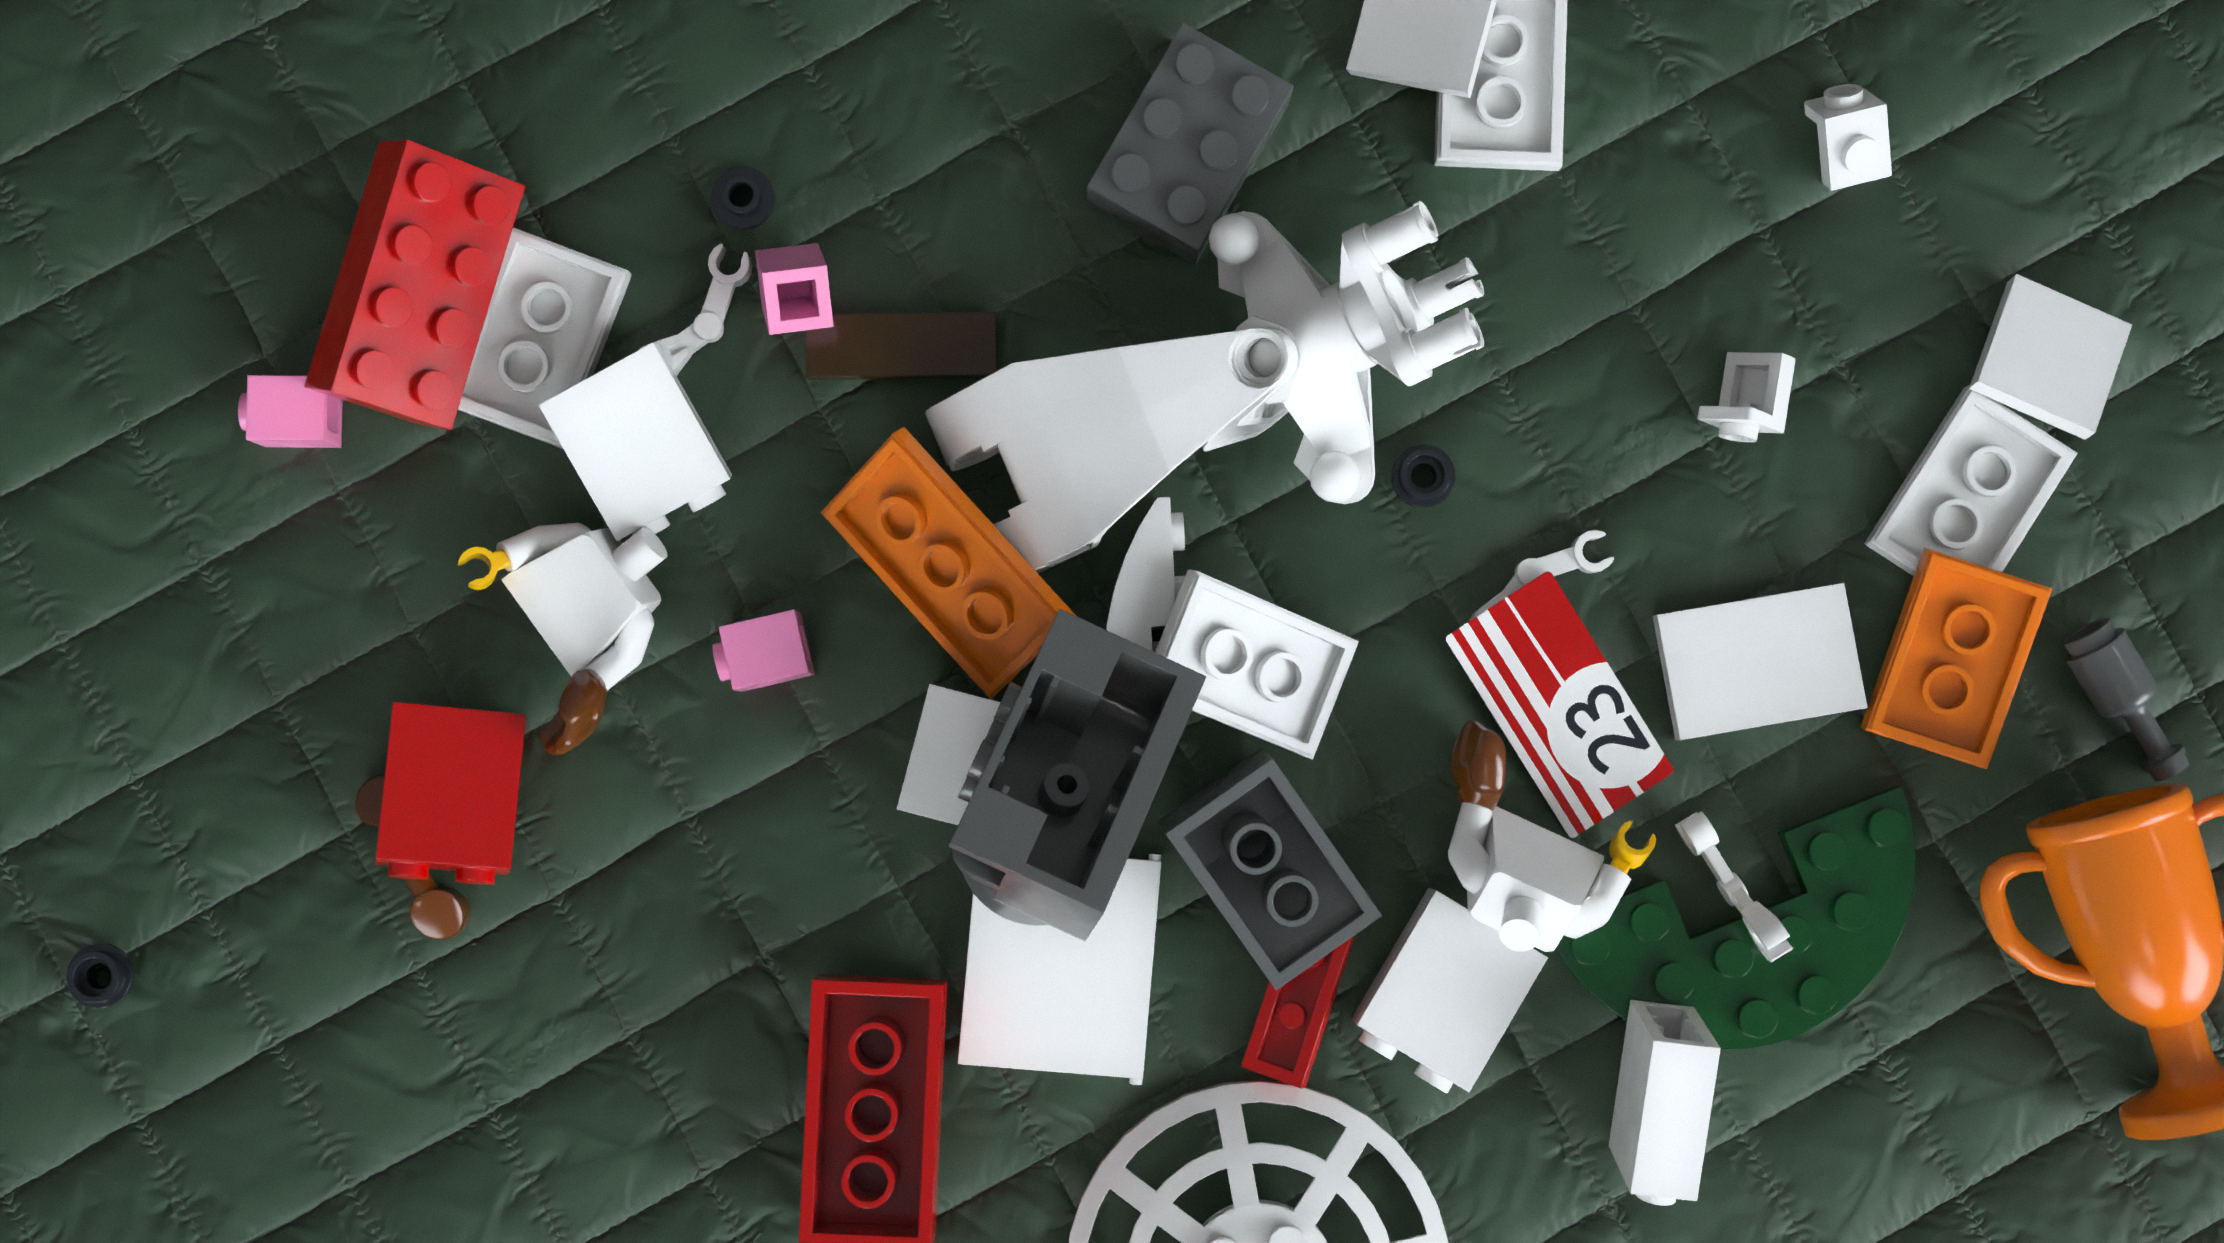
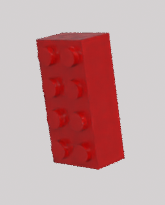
[304,140,525,430]
[799,974,948,1243]

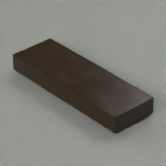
[806,312,997,380]

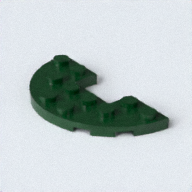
[1555,786,1916,1050]

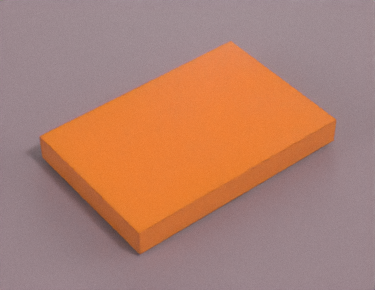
[1860,548,2053,769]

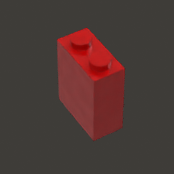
[375,702,526,885]

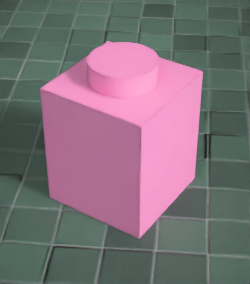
[755,243,834,335]
[238,375,343,448]
[712,609,815,692]

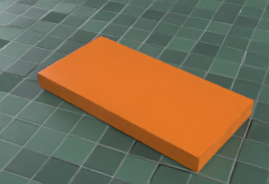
[820,427,1076,700]

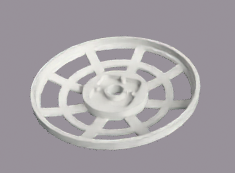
[1069,1080,1448,1243]

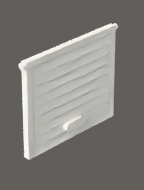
[958,854,1161,1085]

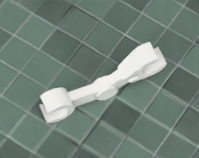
[639,244,753,376]
[1469,530,1614,621]
[1675,811,1793,962]

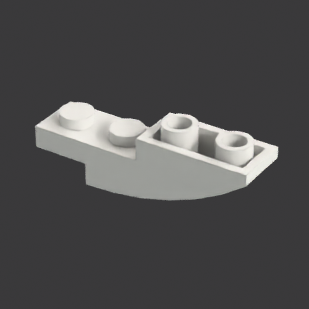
[1106,497,1185,652]

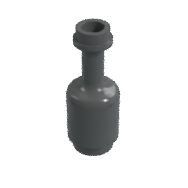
[2063,618,2190,782]

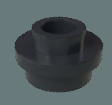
[711,166,775,230]
[1391,444,1456,508]
[67,943,134,1009]

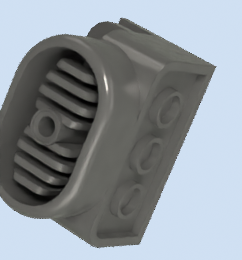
[948,608,1207,941]

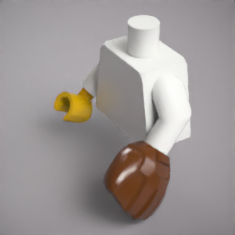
[458,523,667,755]
[1448,719,1656,952]

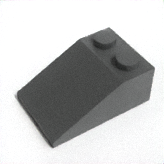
[1158,748,1382,991]

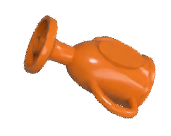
[1980,783,2224,1140]

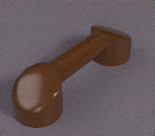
[355,775,470,940]

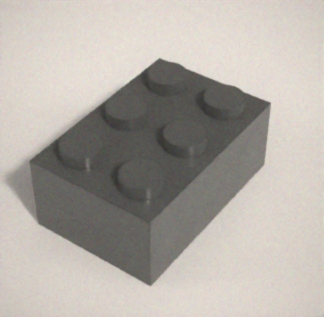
[1087,23,1294,265]

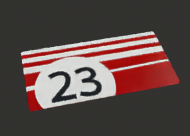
[1446,571,1674,838]

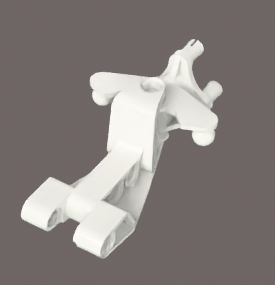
[925,201,1485,573]

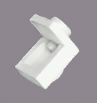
[1804,84,1892,191]
[1697,352,1796,442]

